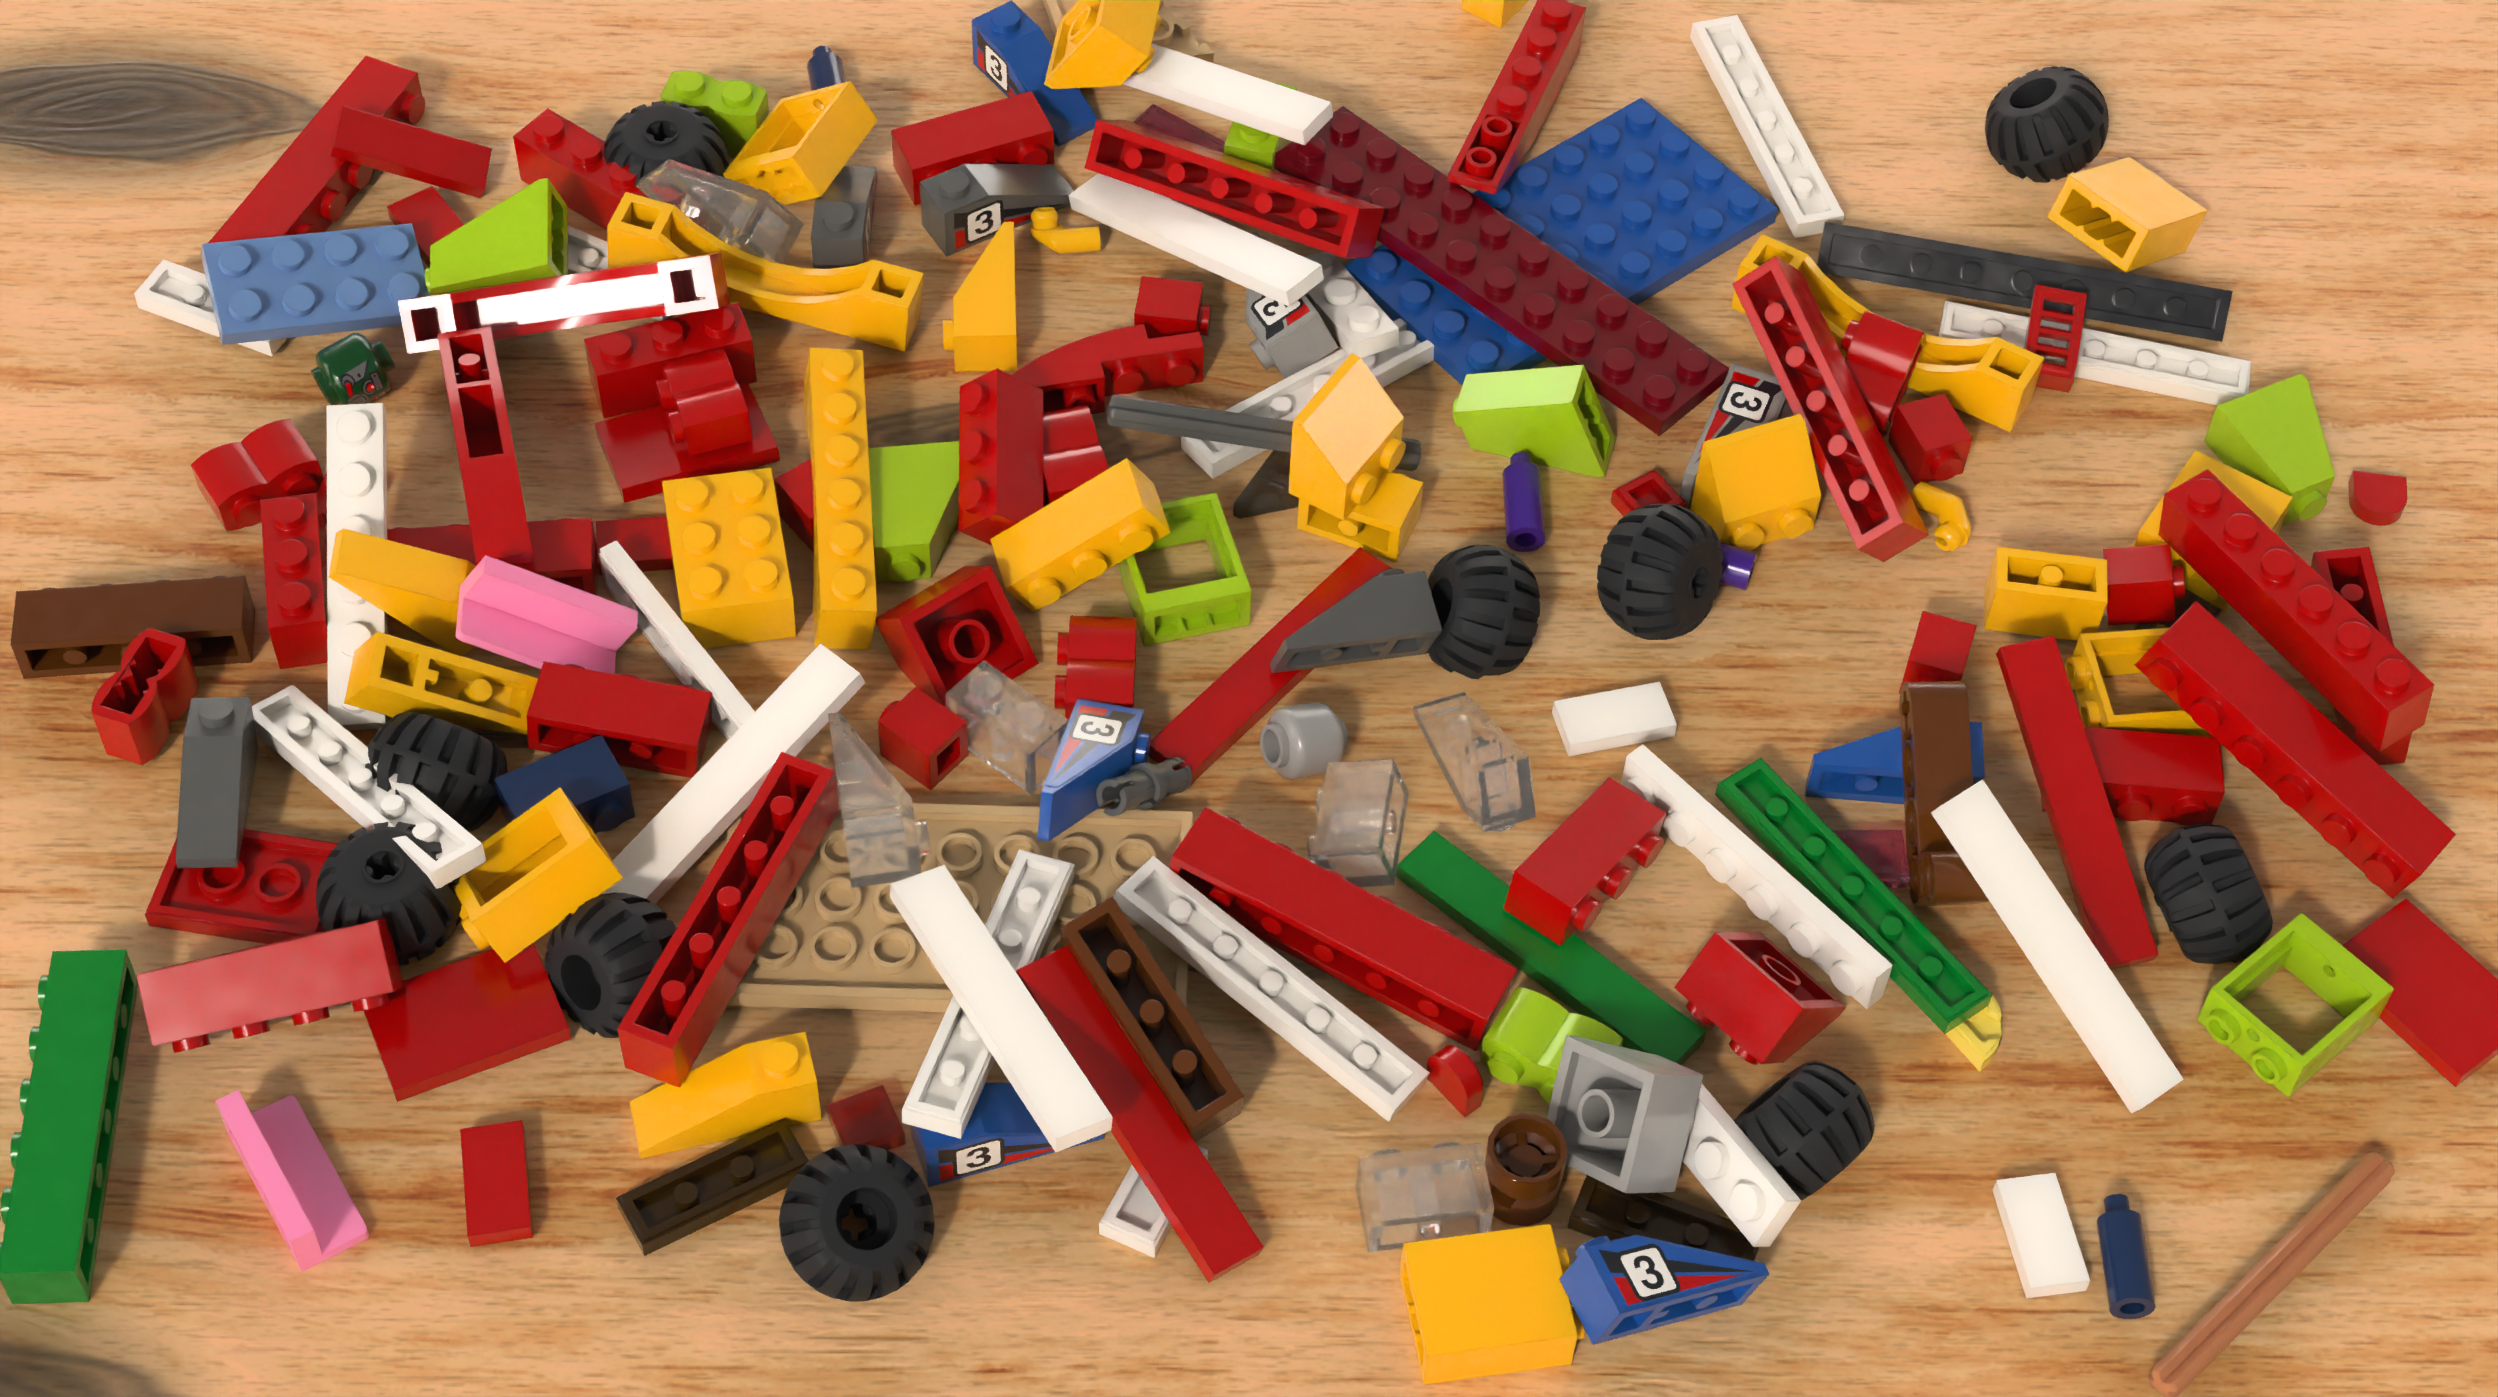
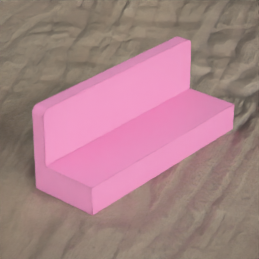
[456,555,638,674]
[215,1090,369,1272]

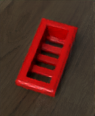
[2023,285,2087,393]

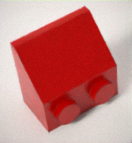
[875,566,1039,714]
[1674,932,1847,1065]

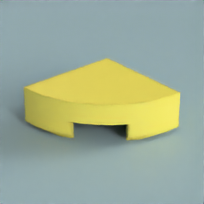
[1946,995,2002,1072]

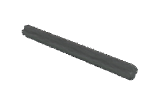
[1107,395,1422,471]

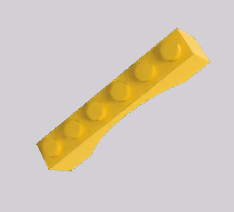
[607,192,924,352]
[1731,234,2044,433]
[803,348,877,650]

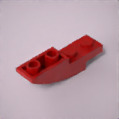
[1012,324,1204,414]

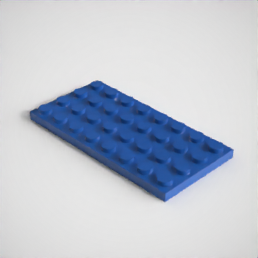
[1345,98,1778,386]

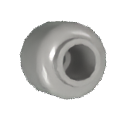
[1260,702,1348,780]

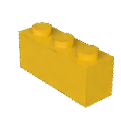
[990,458,1171,613]

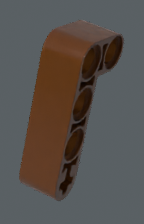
[1899,681,1989,906]

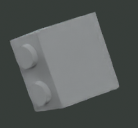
[1546,1035,1704,1193]

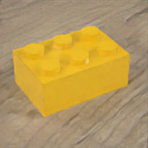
[662,468,796,649]

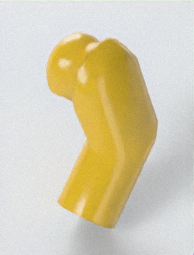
[1029,207,1101,254]
[1911,482,1972,552]

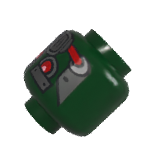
[311,333,396,405]

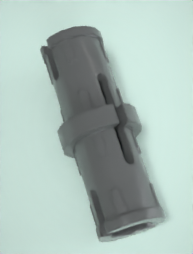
[1096,757,1192,816]

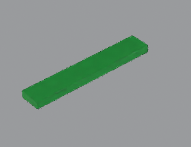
[1715,758,1992,1034]
[1396,831,1706,1065]

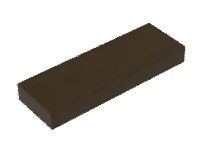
[616,1119,809,1256]
[1567,1175,1760,1261]

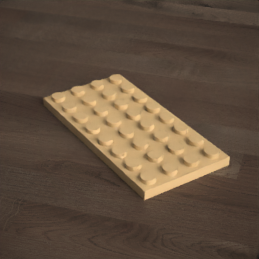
[726,801,1193,1012]

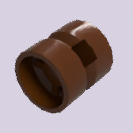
[1480,1113,1567,1226]

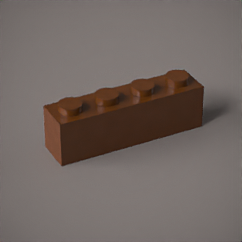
[11,576,255,679]
[1060,896,1244,1142]

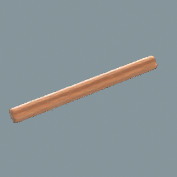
[2148,1152,2395,1397]

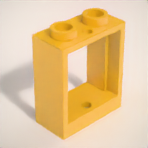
[723,81,878,213]
[2065,628,2223,747]
[452,787,623,963]

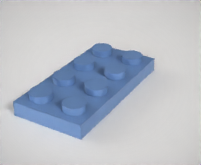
[201,223,430,345]

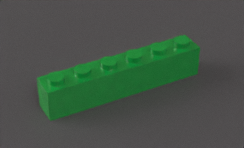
[0,949,138,1304]

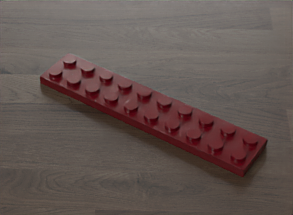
[1274,106,1729,436]

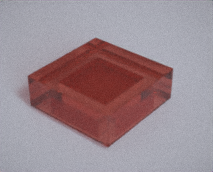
[826,1085,906,1150]

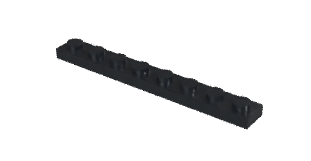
[1817,222,2233,342]

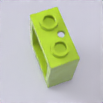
[1117,493,1252,647]
[2197,913,2394,1098]

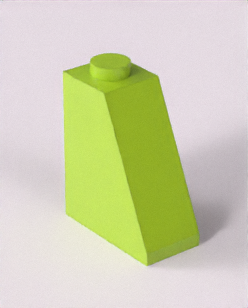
[425,178,568,295]
[1453,365,1616,478]
[2204,373,2335,526]
[868,441,959,583]

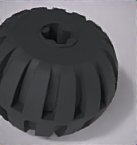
[1985,66,2109,183]
[604,101,729,212]
[1597,504,1723,640]
[1426,545,1540,679]
[365,712,508,832]
[316,822,462,966]
[2144,824,2273,964]
[545,892,677,1038]
[1734,1061,1875,1200]
[779,1144,935,1302]

